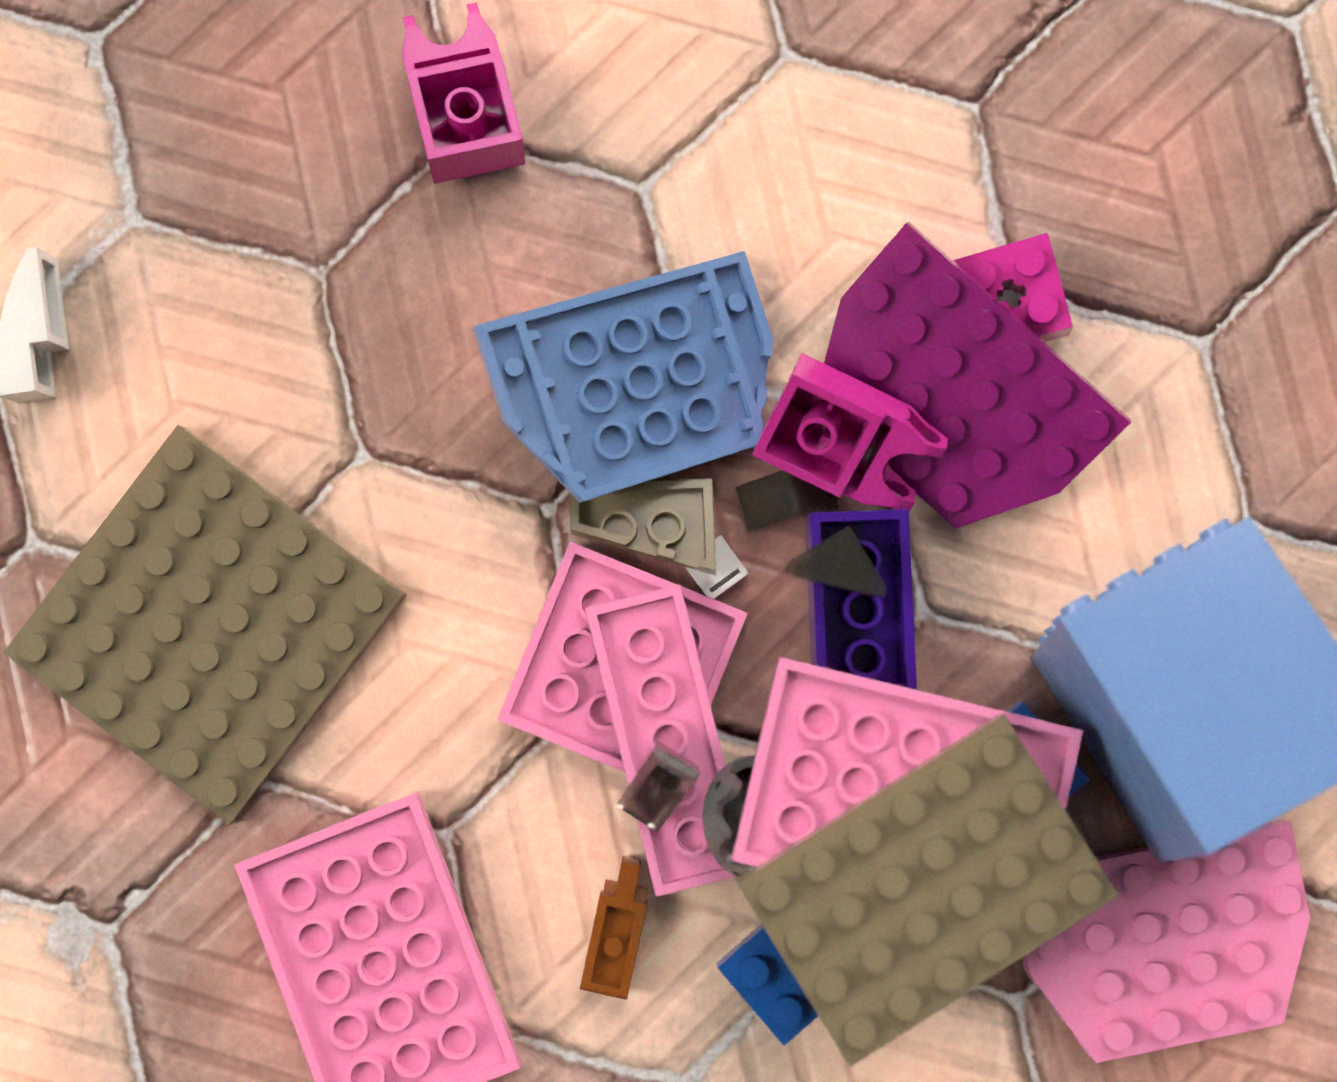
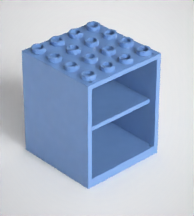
[1031,516,1337,863]

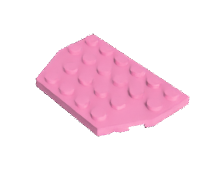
[1022,819,1310,1063]

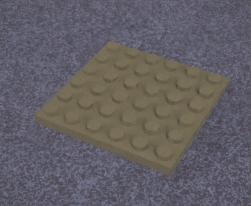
[3,425,407,825]

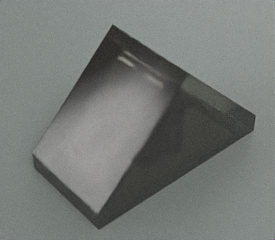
[735,470,839,533]
[781,526,887,598]
[616,739,700,832]

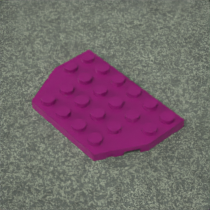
[824,221,1131,528]

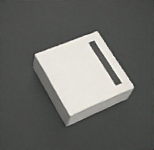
[685,535,749,599]

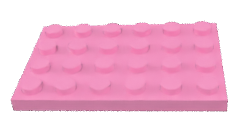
[731,657,1083,867]
[234,791,522,1082]

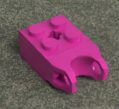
[402,2,525,184]
[953,233,1073,342]
[752,353,948,511]

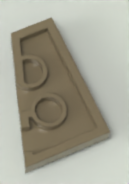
[569,479,716,576]

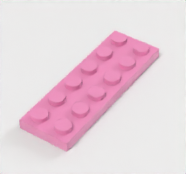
[585,584,735,897]

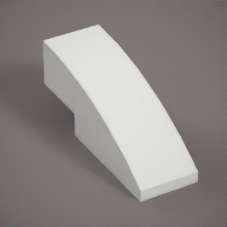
[0,247,69,404]

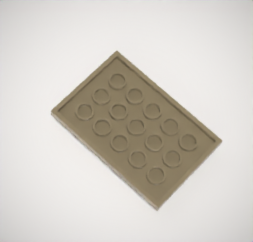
[736,713,1119,1067]

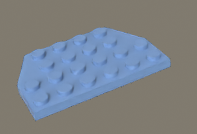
[472,251,774,503]

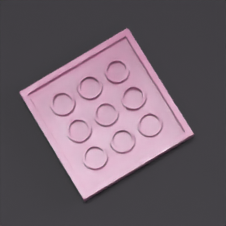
[497,541,748,772]

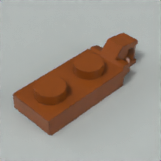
[580,856,648,1000]

